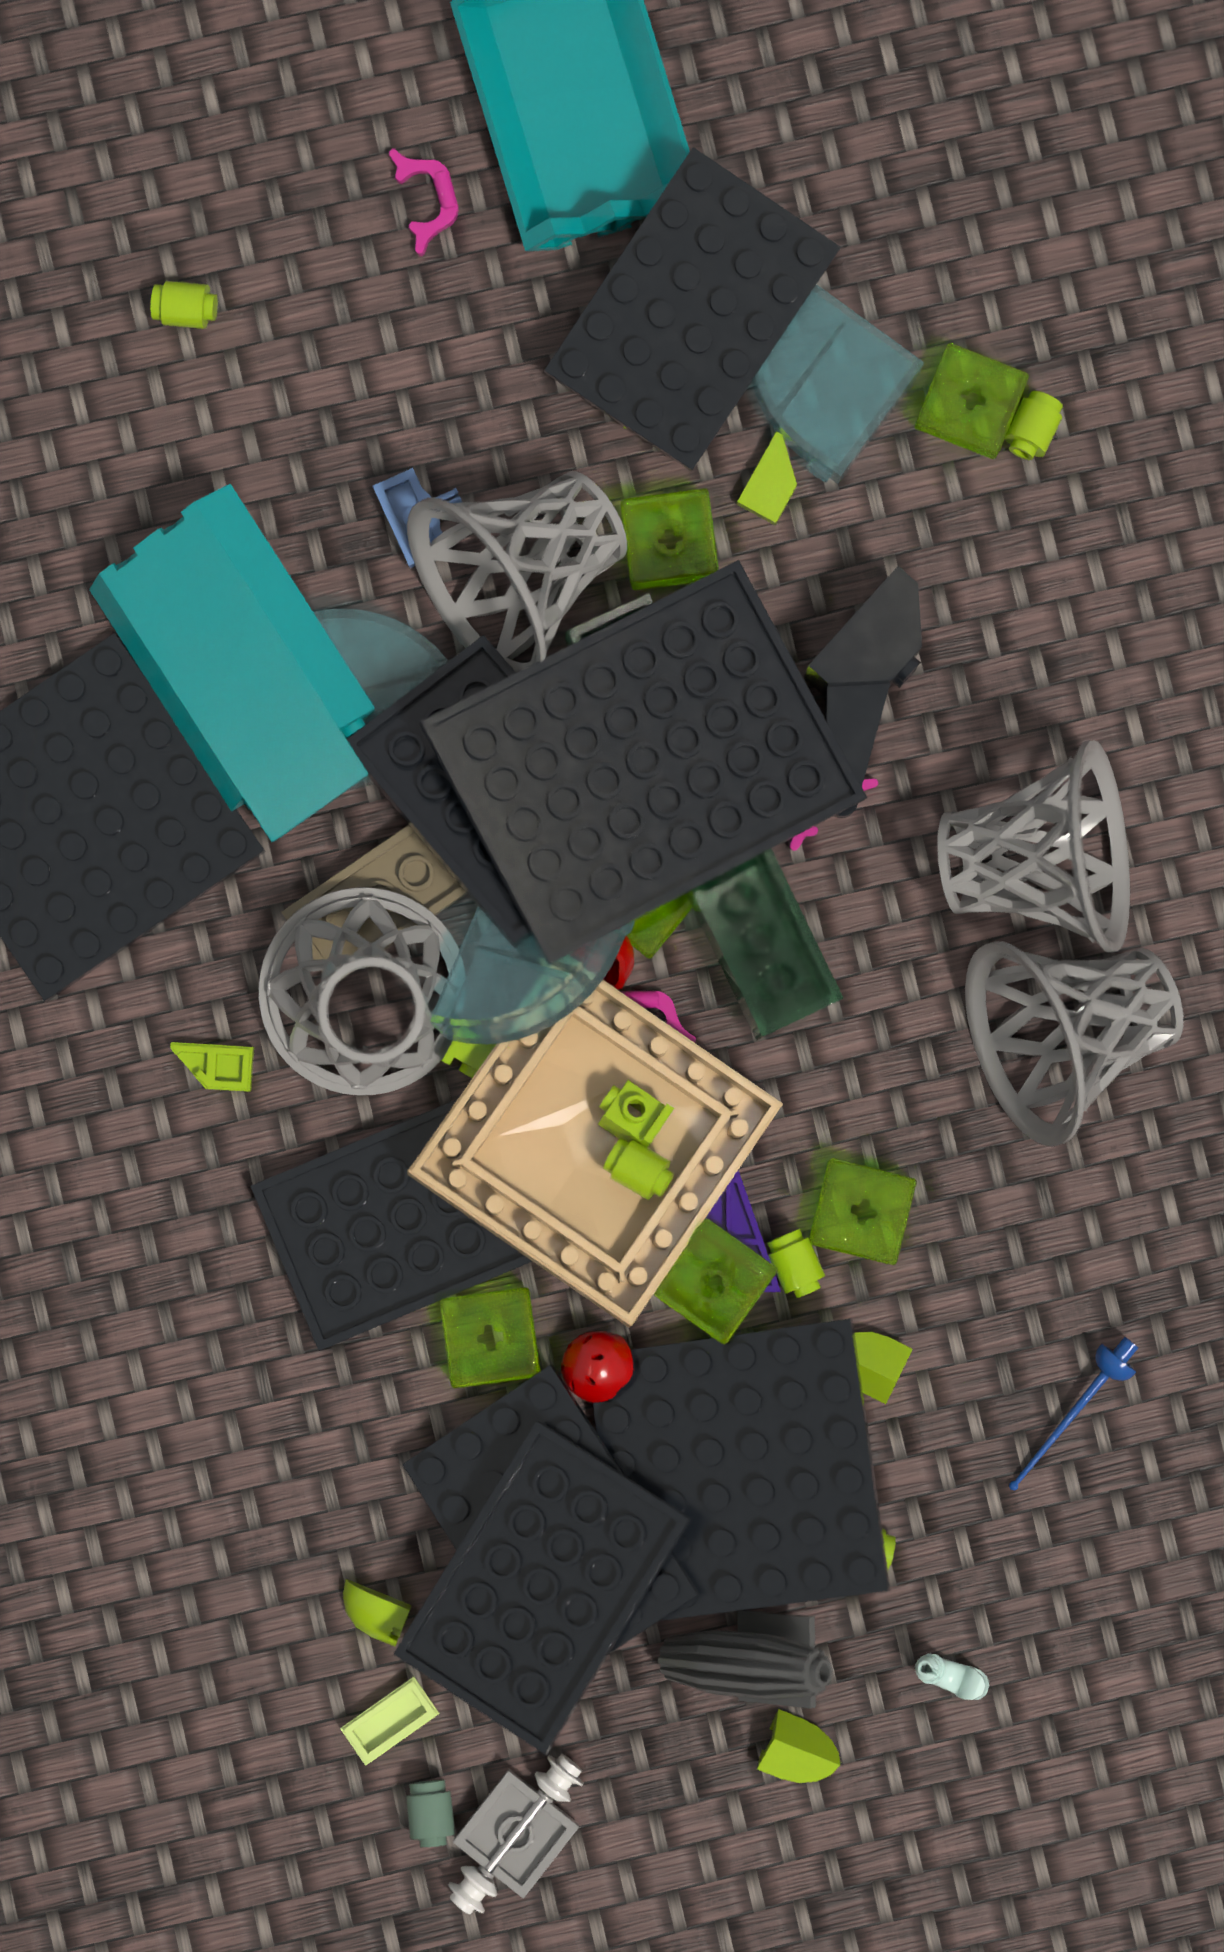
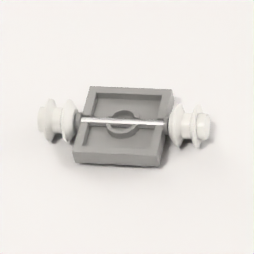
[448,1754,584,1914]

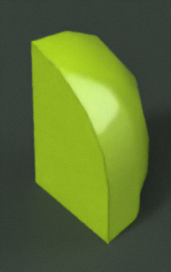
[855,1332,913,1404]
[342,1579,412,1647]
[757,1709,840,1783]

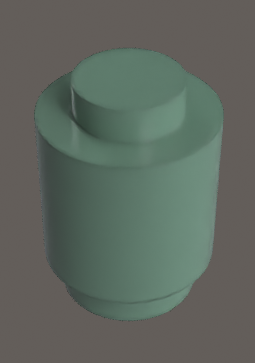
[406,1779,455,1848]

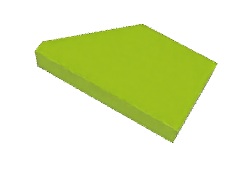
[737,431,797,525]
[170,1042,254,1092]

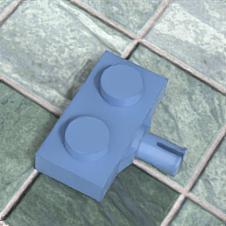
[373,468,462,568]

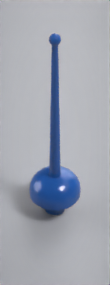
[1009,1337,1139,1491]

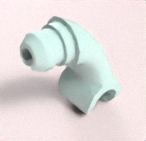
[915,1653,989,1700]

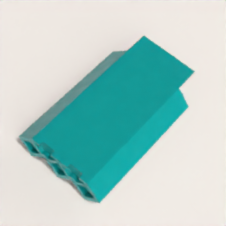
[450,0,690,251]
[89,484,375,842]

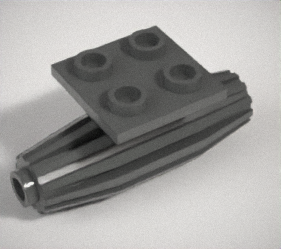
[658,1610,833,1708]

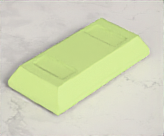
[340,1677,440,1766]

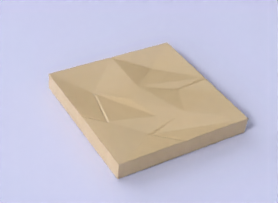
[407,956,783,1328]

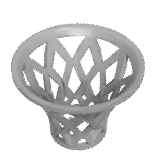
[407,471,627,673]
[938,740,1130,952]
[259,887,468,1095]
[965,941,1183,1146]

